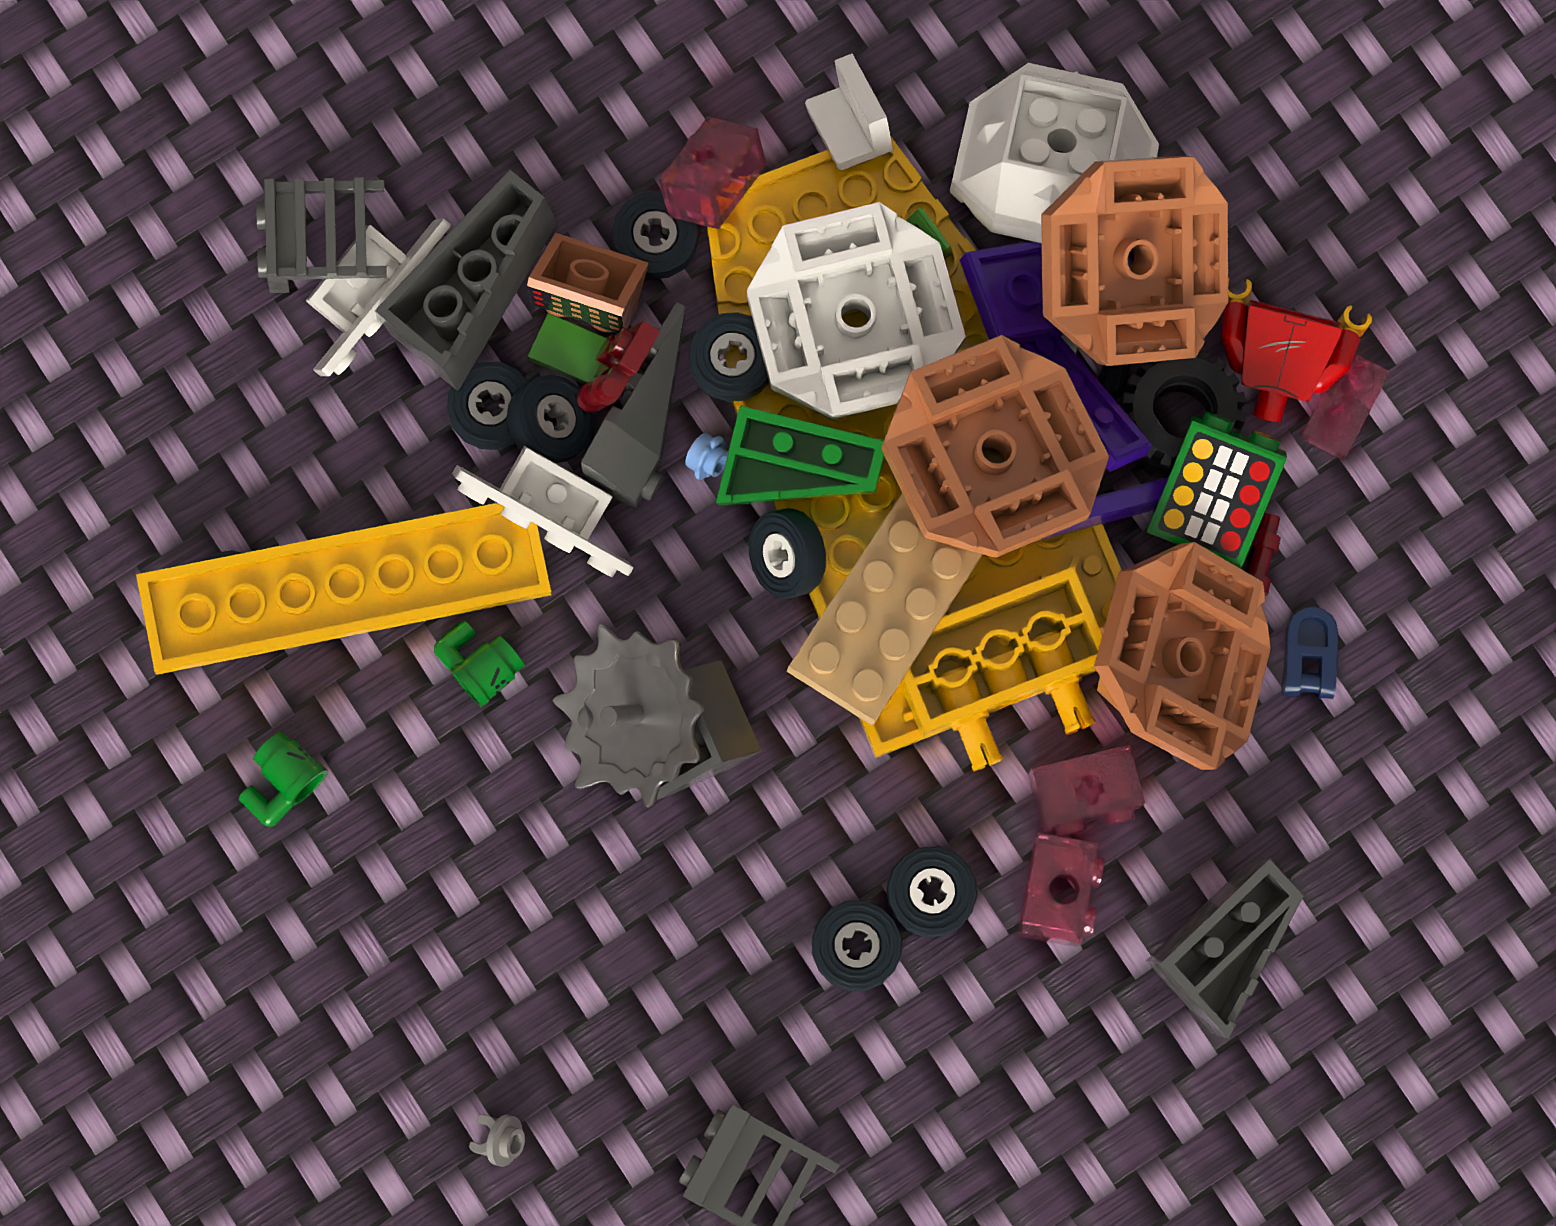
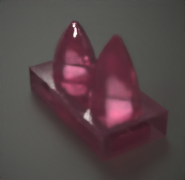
[1300,354,1390,460]

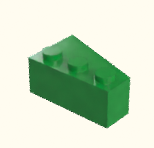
[716,406,886,506]

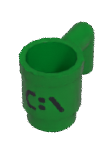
[434,619,525,708]
[238,732,328,827]

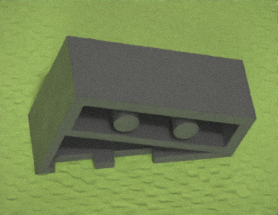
[1146,857,1304,1039]

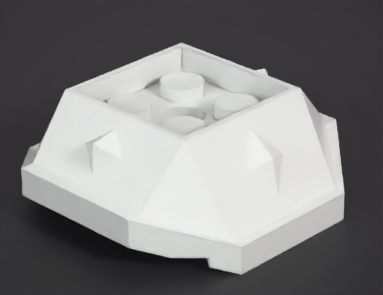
[950,63,1159,243]
[747,202,965,420]

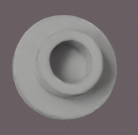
[469,1115,525,1167]

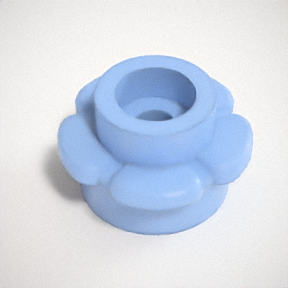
[685,433,729,480]

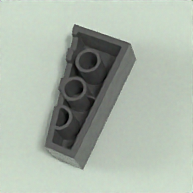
[375,170,558,391]

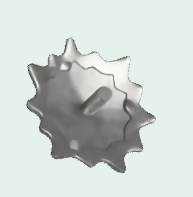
[552,625,704,808]

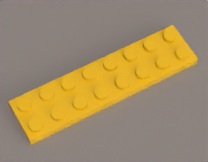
[136,503,551,675]

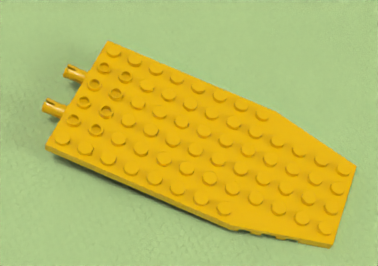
[703,136,1122,771]

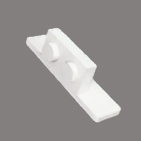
[305,218,451,376]
[452,446,634,577]

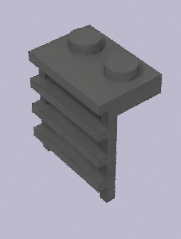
[256,177,387,293]
[679,1104,840,1226]

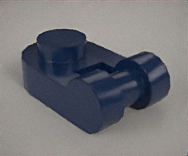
[1282,607,1338,699]

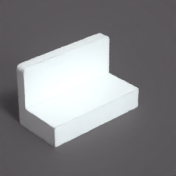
[805,54,893,170]

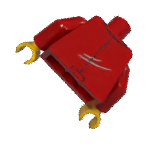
[1220,278,1372,422]

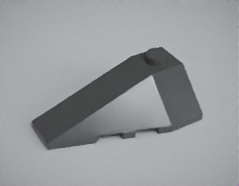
[581,302,686,510]

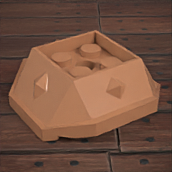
[1041,155,1228,366]
[881,335,1109,558]
[1094,542,1271,770]

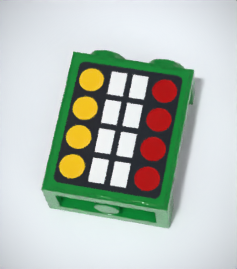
[1147,412,1287,569]

